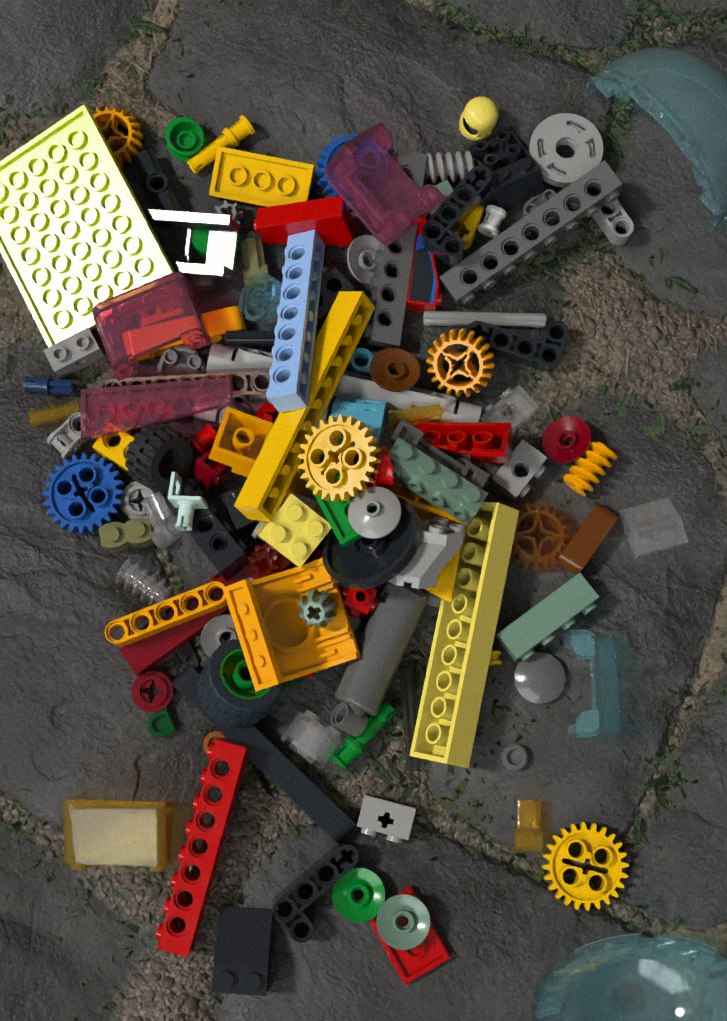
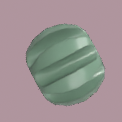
[298,589,337,629]

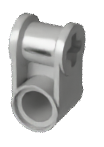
[46,412,96,460]

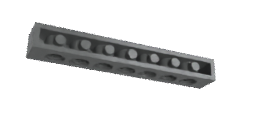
[363,148,427,349]
[439,160,622,306]

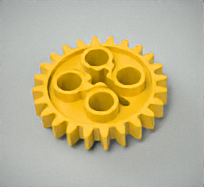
[298,415,381,502]
[541,822,629,911]

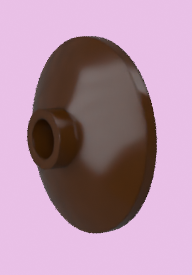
[370,348,420,392]

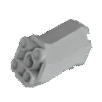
[388,517,466,589]

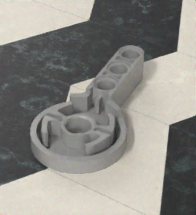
[528,113,634,246]

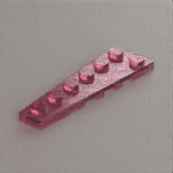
[81,377,233,441]

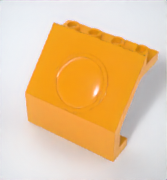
[223,558,361,691]

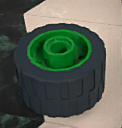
[197,639,284,728]

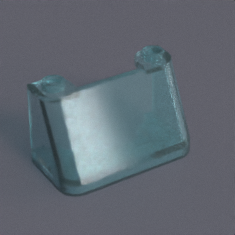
[562,629,621,739]

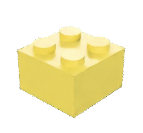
[255,492,331,568]

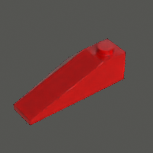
[410,422,513,464]

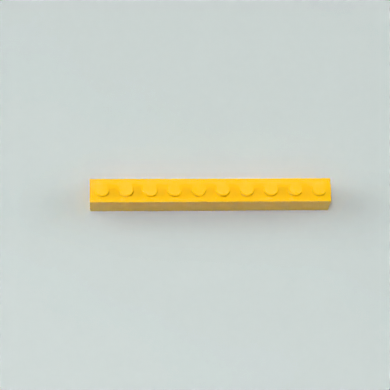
[234,291,375,522]

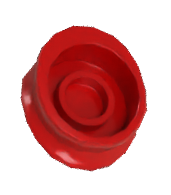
[367,446,394,489]

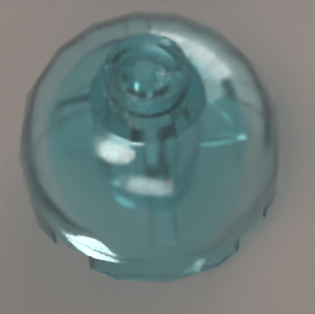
[239,273,282,325]

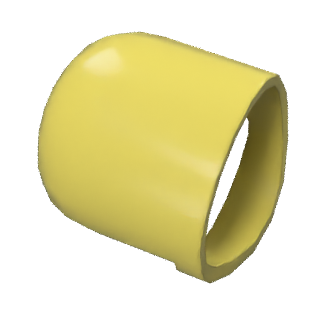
[459,96,499,141]

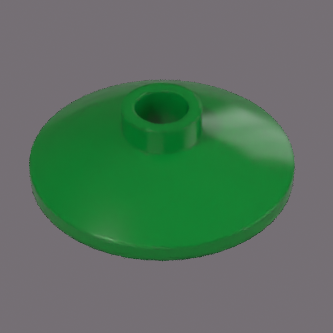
[332,868,385,923]

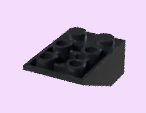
[466,128,544,209]

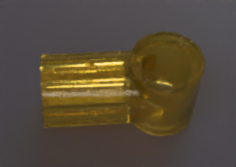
[514,800,543,853]

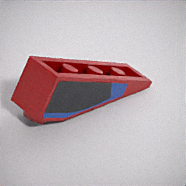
[405,208,443,312]

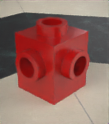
[341,587,379,618]

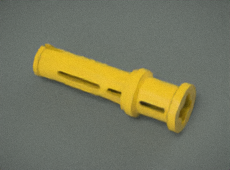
[186,115,256,174]

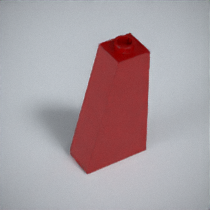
[254,195,357,247]

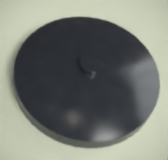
[322,496,422,590]

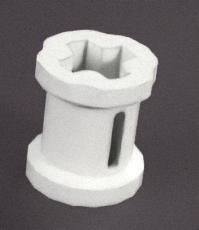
[478,205,507,238]

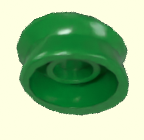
[165,117,208,162]

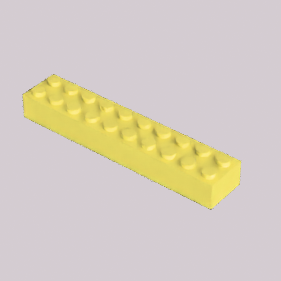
[409,502,519,768]

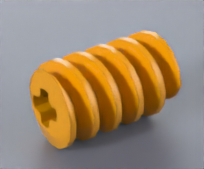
[563,441,618,497]

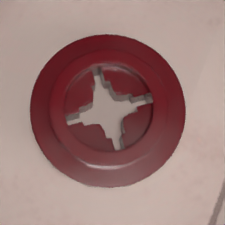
[132,671,174,712]

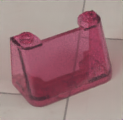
[325,122,446,245]
[92,272,212,381]

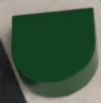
[147,707,178,738]

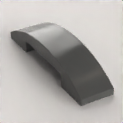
[389,419,490,489]

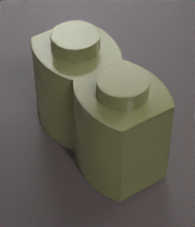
[99,518,157,552]

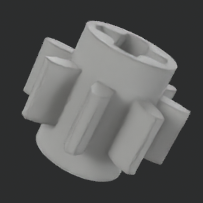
[215,200,244,228]

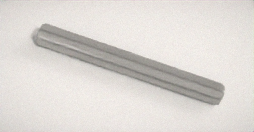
[423,311,547,328]

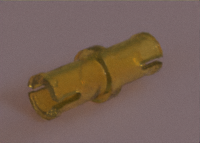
[28,400,81,427]
[388,404,441,427]

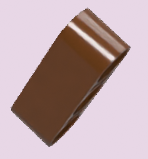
[556,502,619,575]

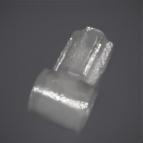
[141,493,184,548]

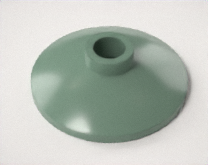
[376,894,430,950]

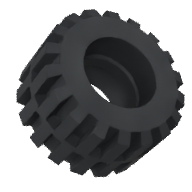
[125,423,195,493]

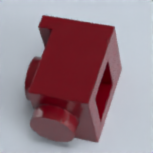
[194,448,230,491]

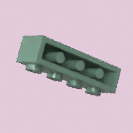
[388,437,488,526]
[496,573,599,662]

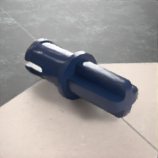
[23,376,75,396]

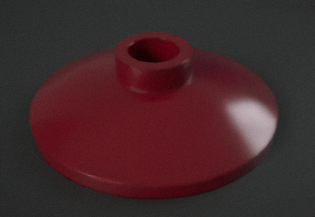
[542,416,592,464]

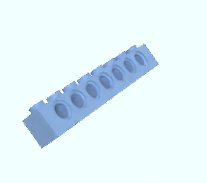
[266,229,325,413]

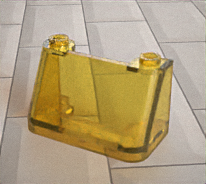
[63,798,175,872]

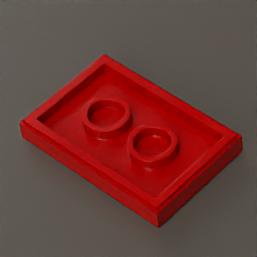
[369,886,451,985]

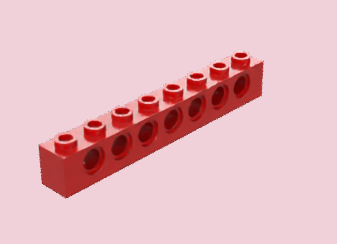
[156,737,251,958]

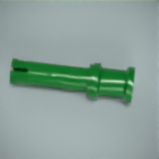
[329,701,397,772]

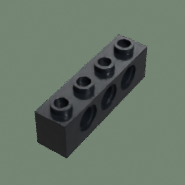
[162,481,250,581]

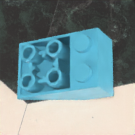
[331,397,387,447]

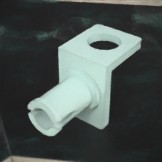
[168,472,208,531]

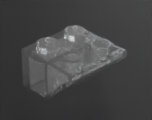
[619,498,688,560]

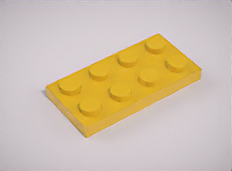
[209,146,315,207]

